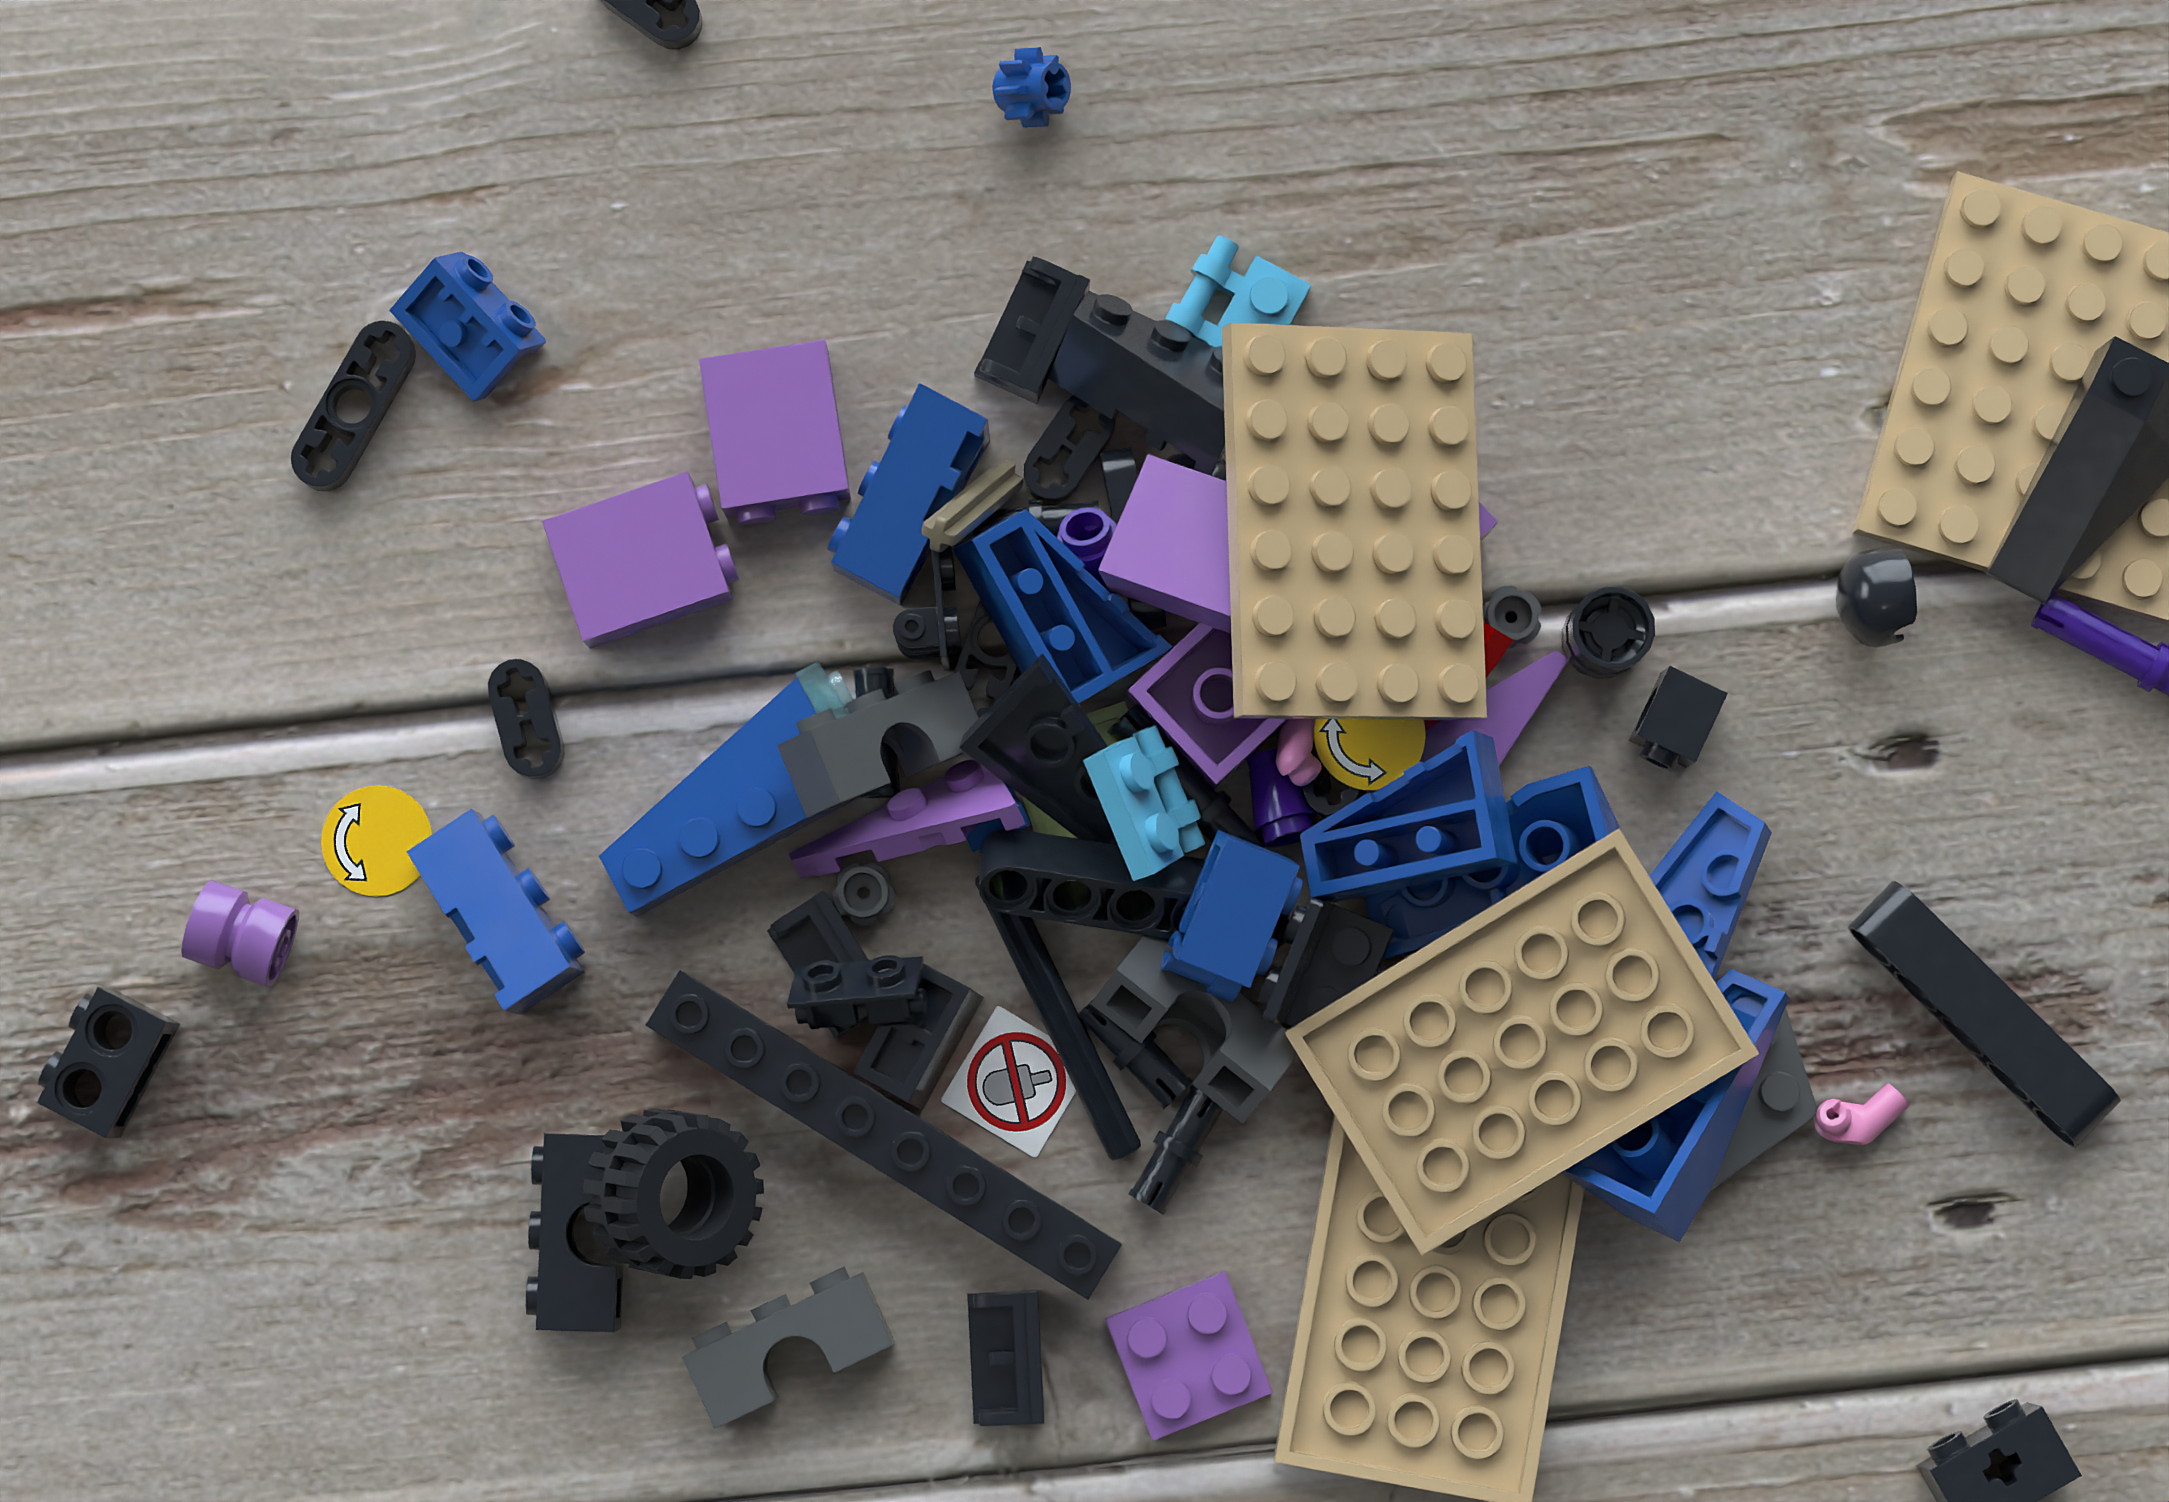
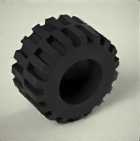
[583,1109,764,1279]

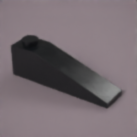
[1985,336,2169,603]

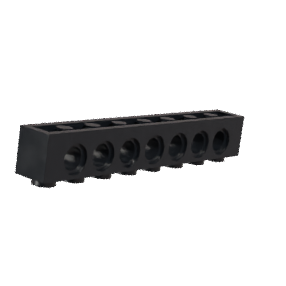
[645,970,1122,1300]

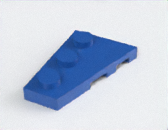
[1649,791,1772,981]

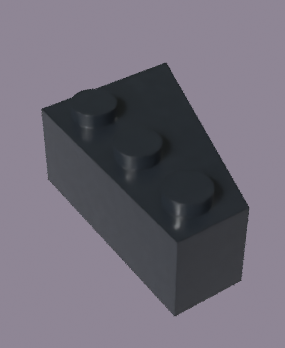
[1048,291,1225,476]

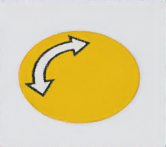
[1314,719,1426,790]
[321,785,432,896]

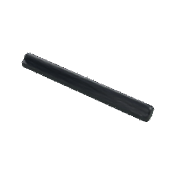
[975,870,1141,1161]

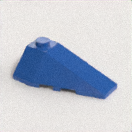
[1561,969,1789,1243]

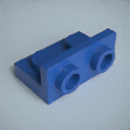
[389,252,546,402]

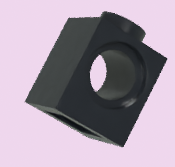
[1629,666,1728,771]

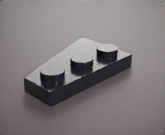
[959,653,1118,845]

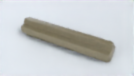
[922,460,1024,552]

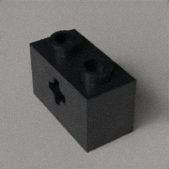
[1916,1399,2082,1502]

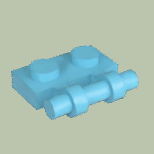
[1164,235,1311,347]
[1083,725,1205,881]

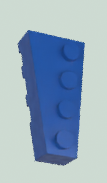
[599,677,860,917]

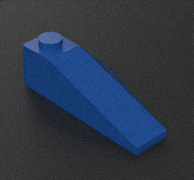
[1364,766,1623,960]

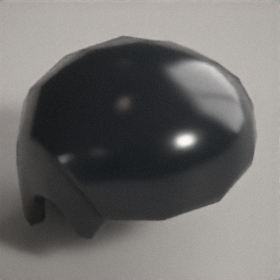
[1836,546,1917,648]

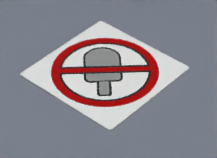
[941,1006,1076,1158]

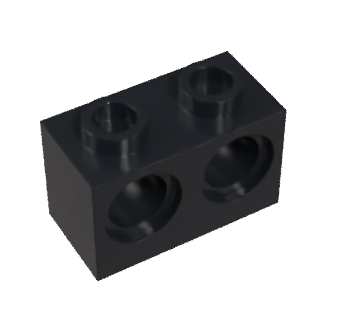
[37,987,181,1138]

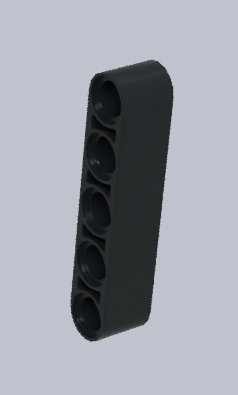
[979,829,1290,949]
[1848,881,2121,1148]

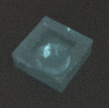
[796,661,854,719]

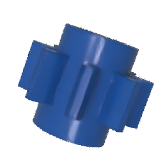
[992,47,1071,128]

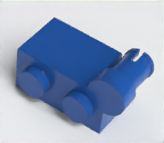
[1160,830,1302,1002]

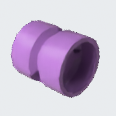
[181,880,299,987]

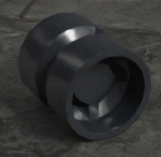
[1561,586,1655,679]

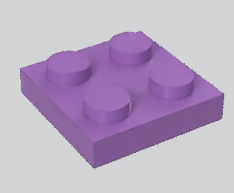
[1105,1271,1273,1441]

